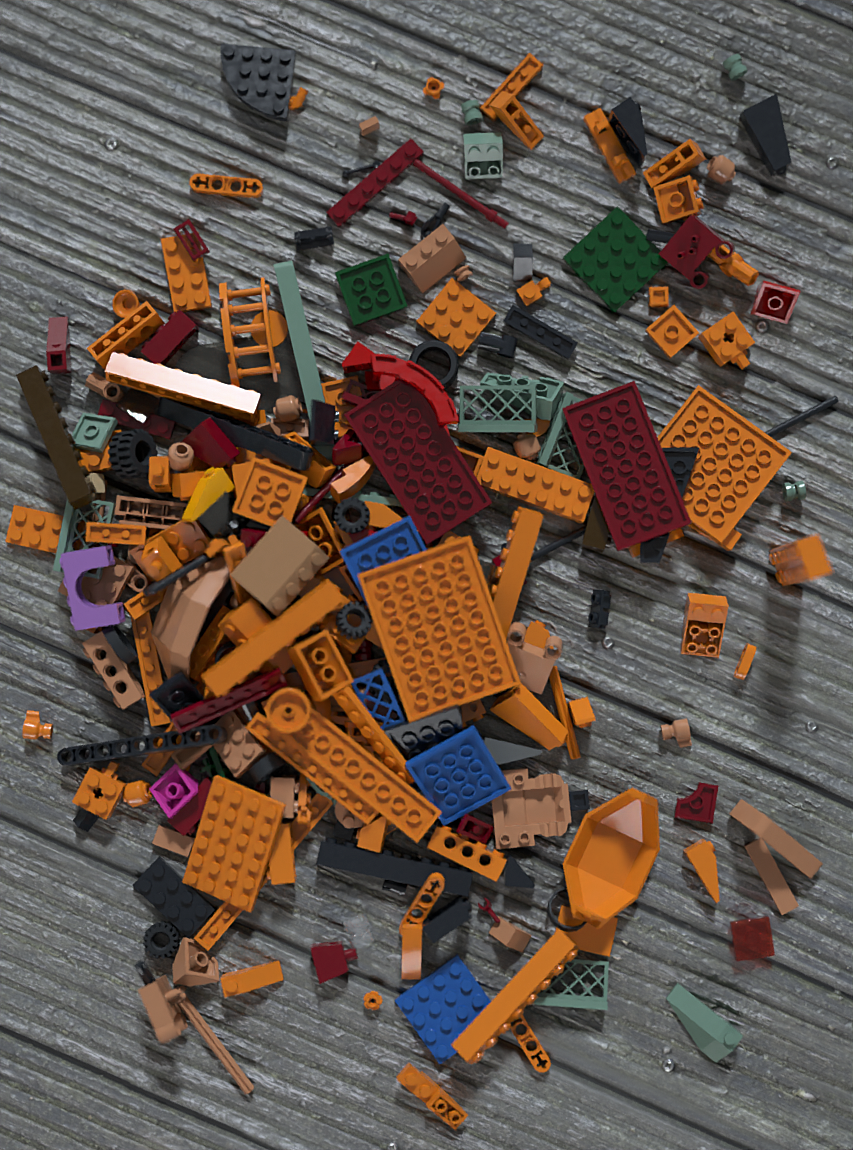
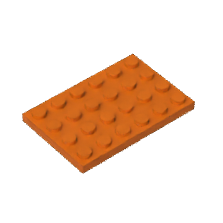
[182,775,287,912]

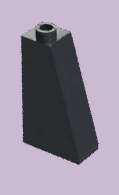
[739,94,791,176]

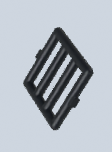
[143,555,208,597]

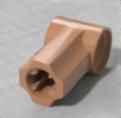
[85,372,125,403]

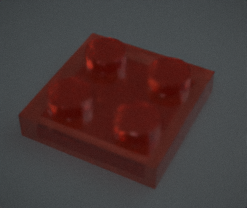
[729,916,775,961]

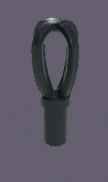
[421,202,450,238]

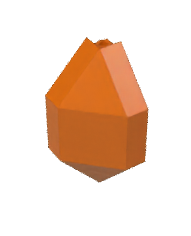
[563,788,660,929]

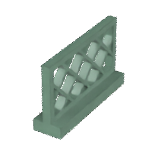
[458,385,537,432]
[535,392,584,479]
[53,499,116,579]
[531,956,609,1010]

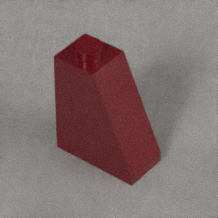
[180,417,240,468]

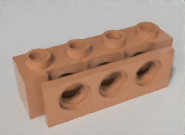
[115,495,188,530]
[82,631,146,709]

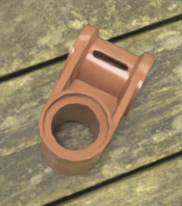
[125,559,152,592]

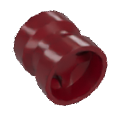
[355,640,374,661]

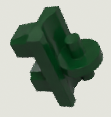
[199,747,233,779]

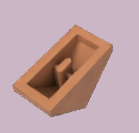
[489,916,532,952]

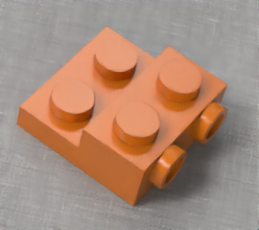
[653,175,704,225]

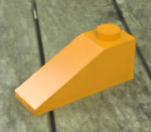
[182,467,235,522]

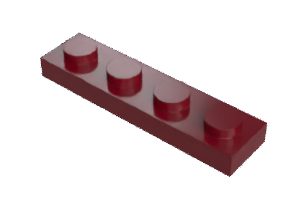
[98,399,176,440]

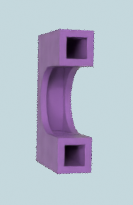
[60,545,126,631]

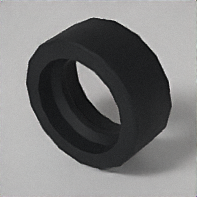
[249,751,287,784]

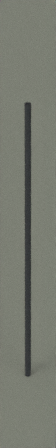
[530,396,839,563]

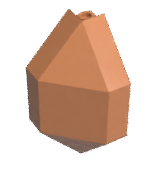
[151,556,230,684]

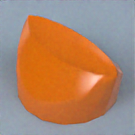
[112,289,140,318]

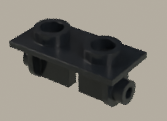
[294,226,334,251]
[588,589,611,629]

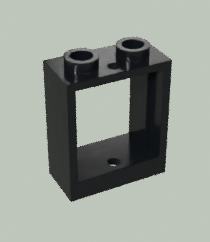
[422,895,473,944]

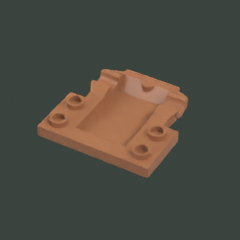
[492,768,572,849]

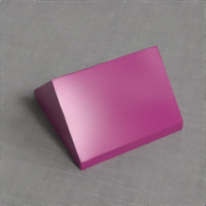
[149,763,198,818]

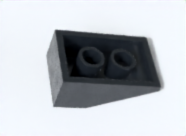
[608,97,647,168]
[310,399,339,446]

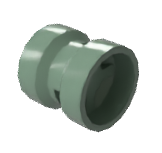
[722,54,748,81]
[461,100,483,126]
[782,480,806,502]

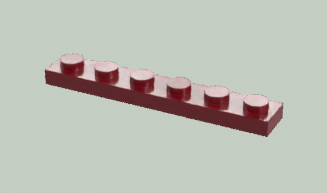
[326,138,424,228]
[170,667,288,734]

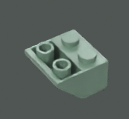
[463,132,503,179]

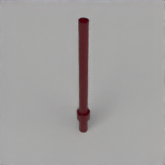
[413,159,509,229]
[292,445,367,525]

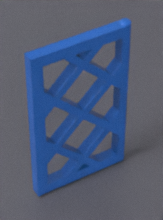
[351,669,406,730]

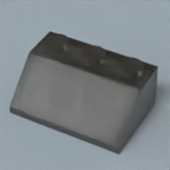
[197,491,236,539]

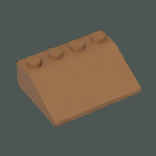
[230,516,329,617]

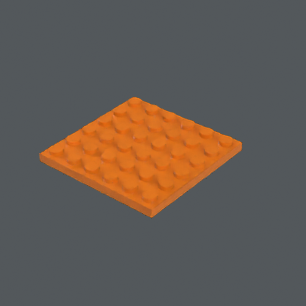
[657,385,792,544]

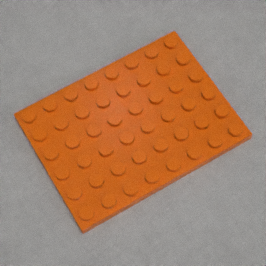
[358,535,521,722]

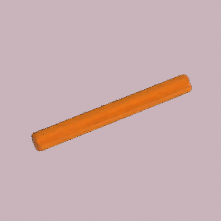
[549,666,581,759]

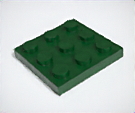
[335,253,408,327]

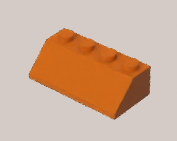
[218,597,294,674]

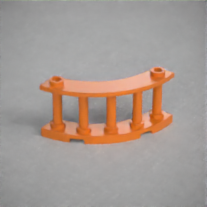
[219,277,281,387]

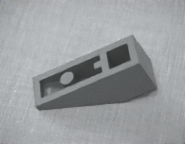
[484,737,542,765]

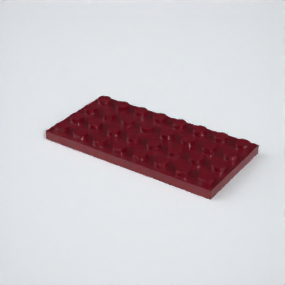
[344,379,492,545]
[562,381,692,551]

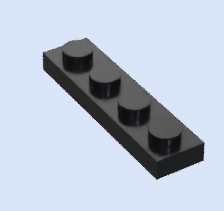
[503,305,578,360]

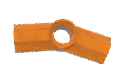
[709,245,759,286]

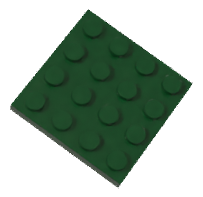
[562,206,669,313]

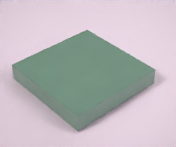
[72,413,118,453]

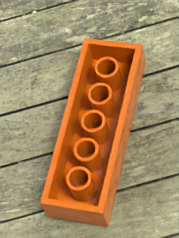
[477,447,594,524]
[768,534,832,586]

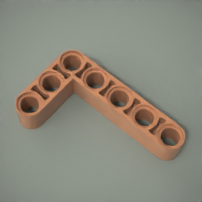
[729,799,823,879]

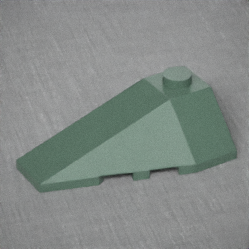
[480,373,564,421]
[666,983,743,1062]

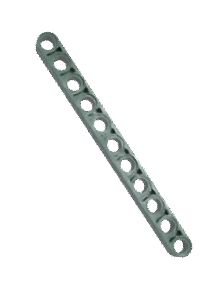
[273,260,335,464]

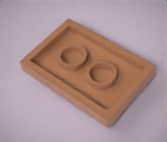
[213,709,266,778]

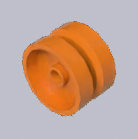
[266,687,311,733]

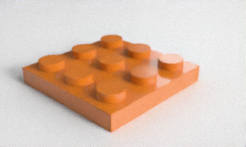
[416,278,496,358]
[232,457,308,527]

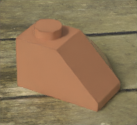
[173,937,219,986]

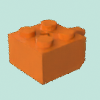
[698,311,755,370]
[72,760,128,820]

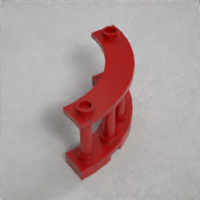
[364,354,459,436]

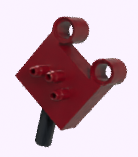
[646,214,735,289]

